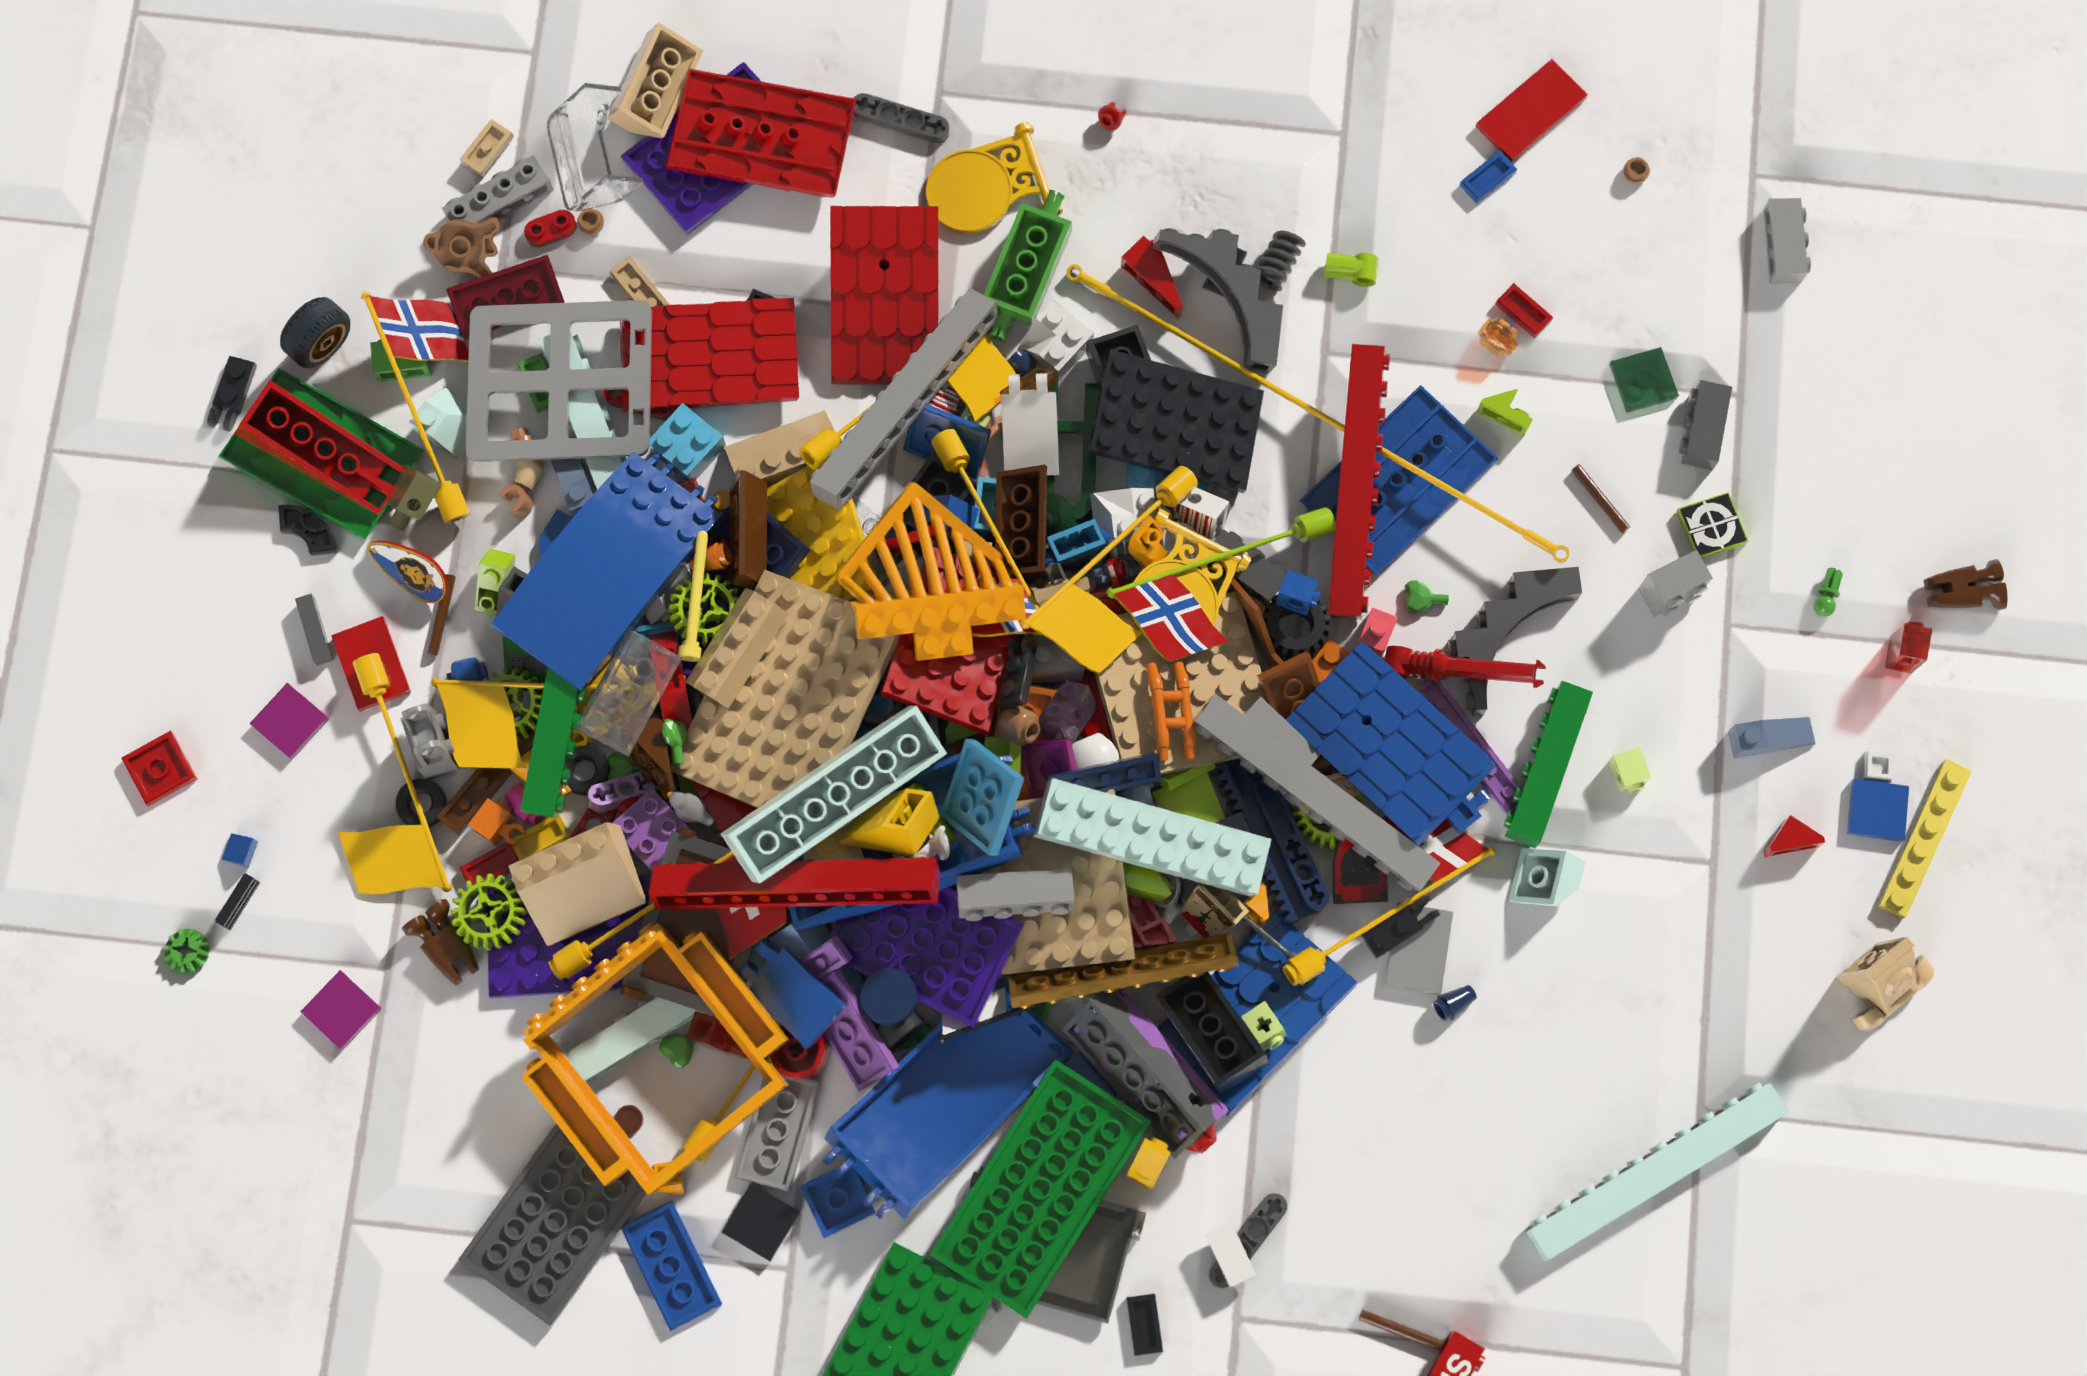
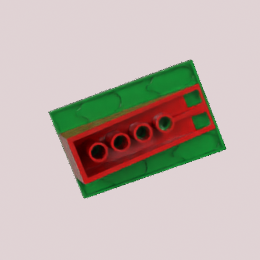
[218,368,425,540]

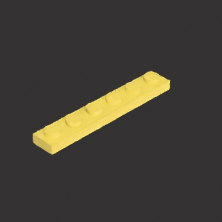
[1877,759,1972,919]

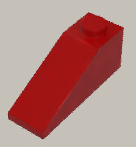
[1121,235,1183,319]

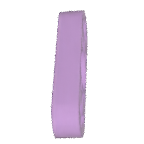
[587,772,659,812]

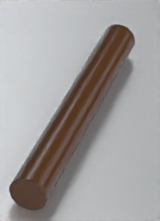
[1571,464,1631,533]
[427,574,456,655]
[1358,1309,1444,1352]

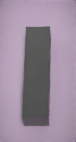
[295,594,333,666]

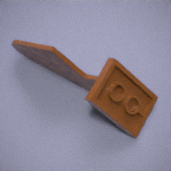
[1223,574,1320,720]

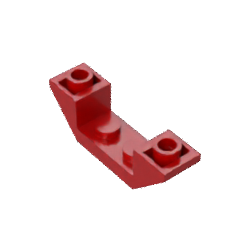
[649,631,692,731]

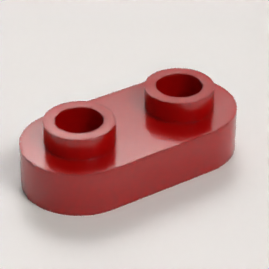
[524,210,577,248]

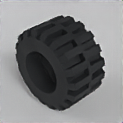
[1262,595,1331,661]

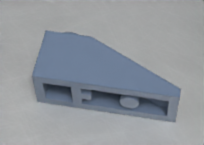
[550,459,593,517]
[1728,717,1816,758]

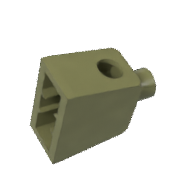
[388,464,441,531]

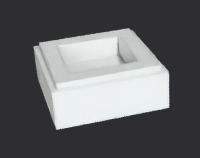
[1863,751,1894,782]

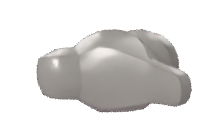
[667,792,715,827]

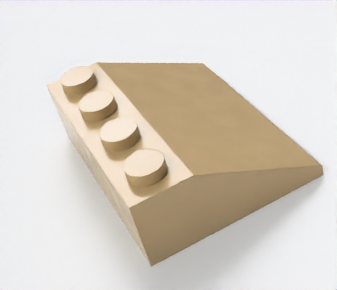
[509,822,647,946]

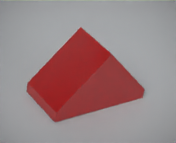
[1763,815,1825,857]

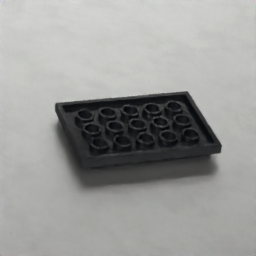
[1088,349,1264,493]

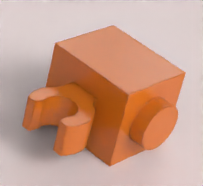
[468,798,526,847]

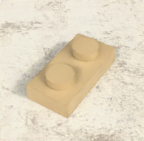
[460,119,514,177]

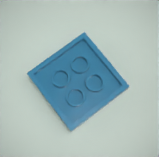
[941,739,1024,856]

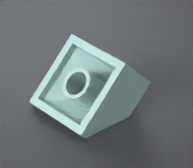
[409,388,491,460]
[1508,848,1585,906]

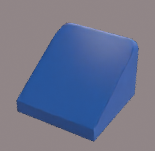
[222,833,258,868]

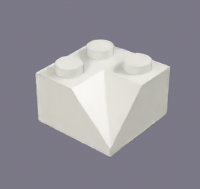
[1018,300,1094,382]
[1090,488,1156,548]

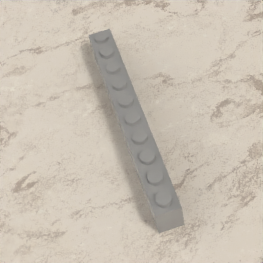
[810,288,998,511]
[1193,694,1440,891]

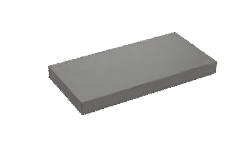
[735,1073,821,1193]

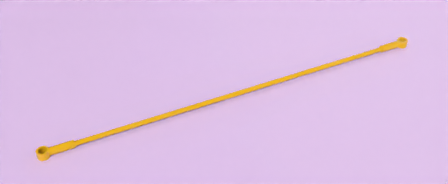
[1066,264,1570,563]

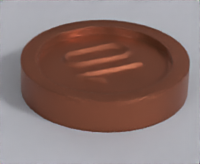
[614,1105,644,1134]

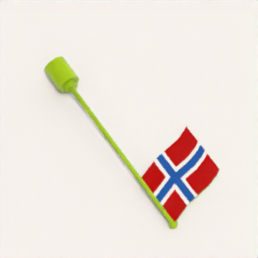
[1107,507,1336,663]

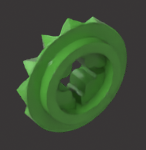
[163,928,210,973]

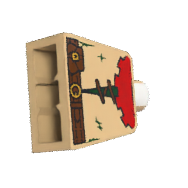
[1180,883,1249,938]

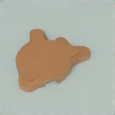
[423,217,500,278]

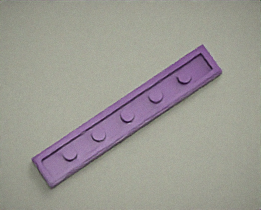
[1415,679,1521,816]

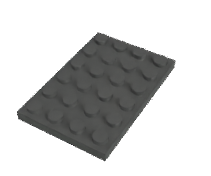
[458,1123,647,1327]

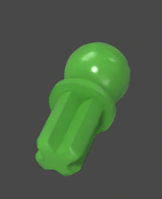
[1813,567,1843,617]

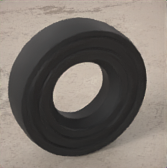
[567,745,610,796]
[395,778,447,827]

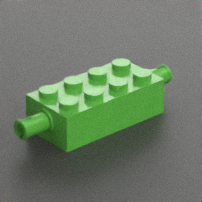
[984,190,1072,342]

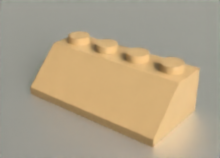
[607,23,703,138]
[724,410,835,488]
[685,588,789,709]

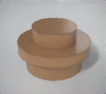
[1623,158,1650,184]
[577,209,604,235]

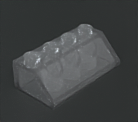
[574,630,682,757]

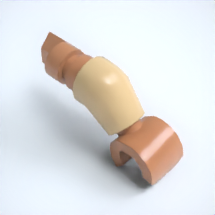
[499,428,544,519]

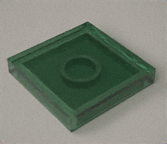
[1609,347,1679,413]

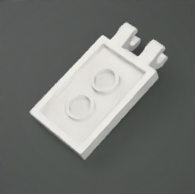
[1001,373,1059,475]

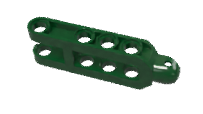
[1046,381,1099,535]

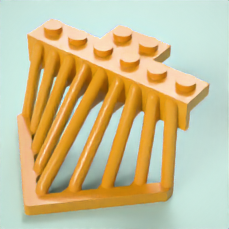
[837,482,1026,661]

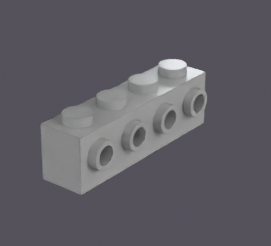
[442,155,553,223]
[957,868,1074,921]

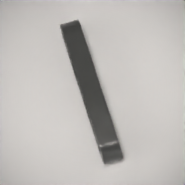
[853,93,950,143]
[1209,1193,1287,1289]

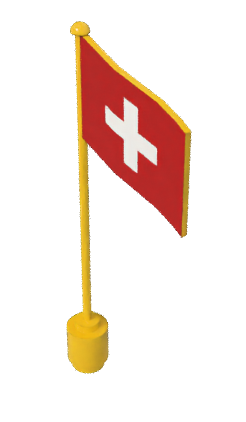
[549,851,787,980]

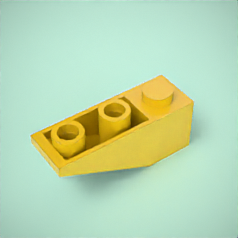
[1126,1137,1171,1190]

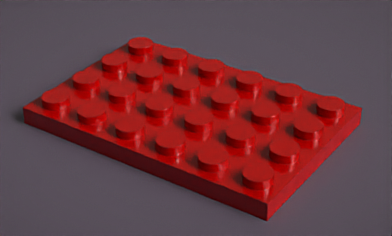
[880,547,1032,735]

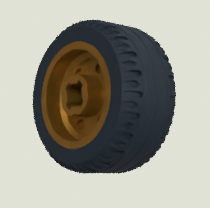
[280,297,351,368]

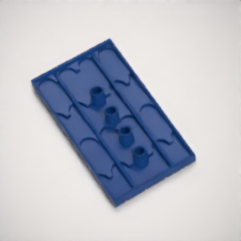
[1299,385,1499,575]
[1286,641,1497,846]
[1157,910,1357,1117]

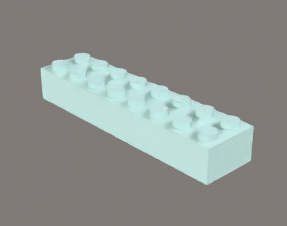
[721,706,947,883]
[1033,778,1271,897]

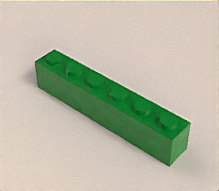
[520,668,586,819]
[1503,680,1593,848]

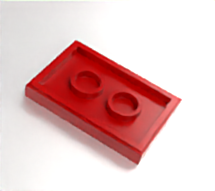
[331,616,412,712]

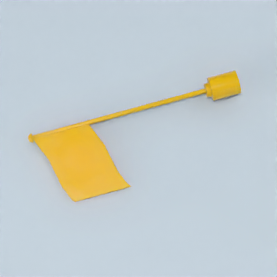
[799,332,1016,470]
[1021,466,1198,674]
[338,653,452,894]
[431,675,686,769]

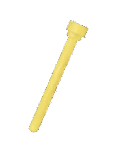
[678,531,708,662]

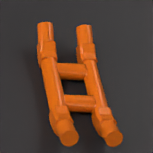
[1146,662,1196,761]

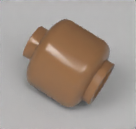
[998,706,1040,746]

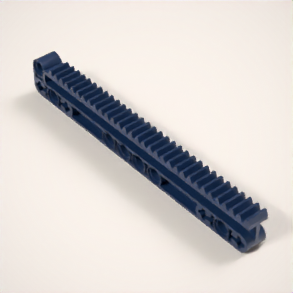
[1130,573,1329,925]

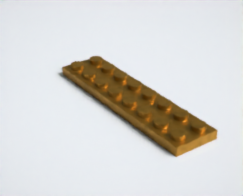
[1008,933,1239,1008]

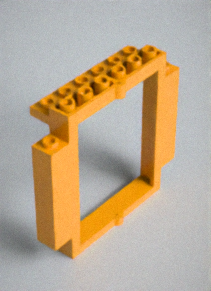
[521,923,789,1195]

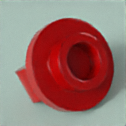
[1098,102,1127,131]

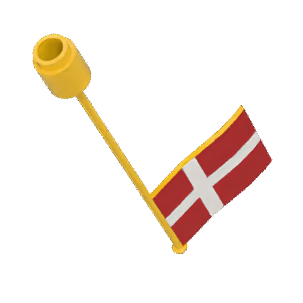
[1283,816,1496,986]

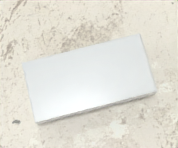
[1205,1222,1256,1288]

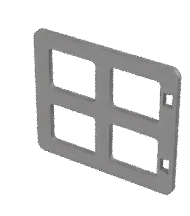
[466,300,652,462]

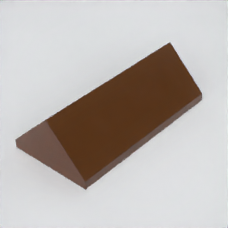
[994,464,1047,582]
[728,470,767,592]

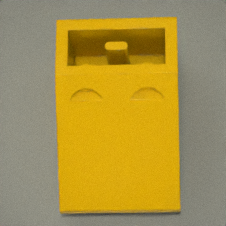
[839,788,940,856]

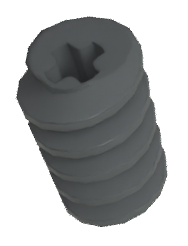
[1255,230,1306,291]

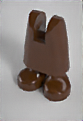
[1923,559,2008,610]
[401,899,480,986]

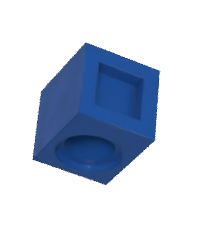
[1276,570,1321,616]

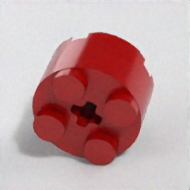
[769,1025,831,1078]

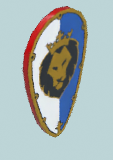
[367,540,448,604]

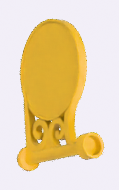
[926,122,1063,234]
[1131,508,1251,637]

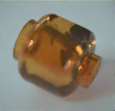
[1478,317,1519,357]

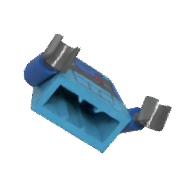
[1045,519,1127,584]

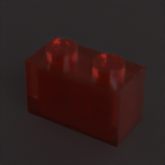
[1885,621,1932,674]

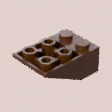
[620,705,676,801]

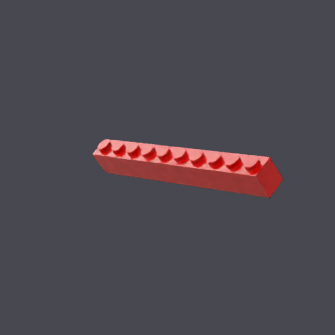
[1328,344,1390,620]
[649,857,941,910]

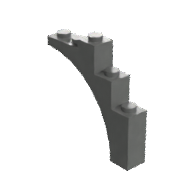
[1153,228,1283,374]
[1448,567,1582,716]

